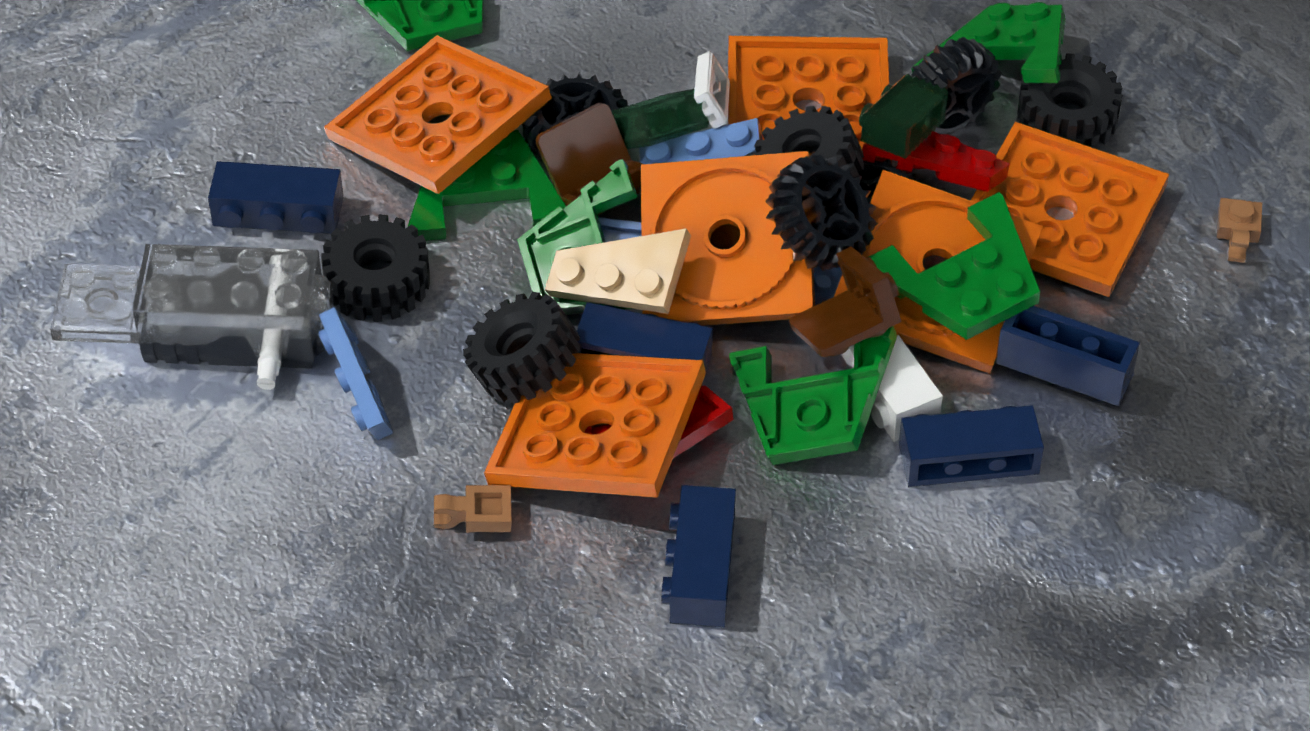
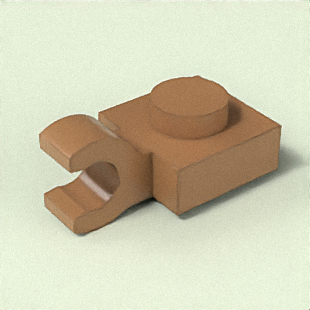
[1217,198,1262,263]
[434,485,512,533]

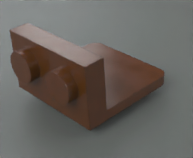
[536,103,643,216]
[789,246,902,357]

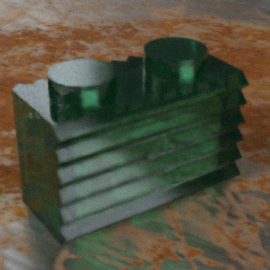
[859,73,948,159]
[612,89,709,150]

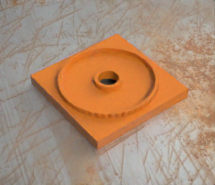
[324,35,552,194]
[728,36,892,164]
[971,121,1169,297]
[641,151,815,326]
[834,170,1043,374]
[484,353,706,498]

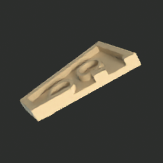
[545,228,691,314]

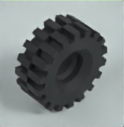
[1017,53,1123,149]
[752,106,864,188]
[321,214,430,322]
[463,292,580,403]

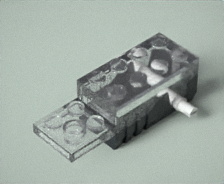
[50,244,333,390]

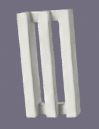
[694,51,730,129]

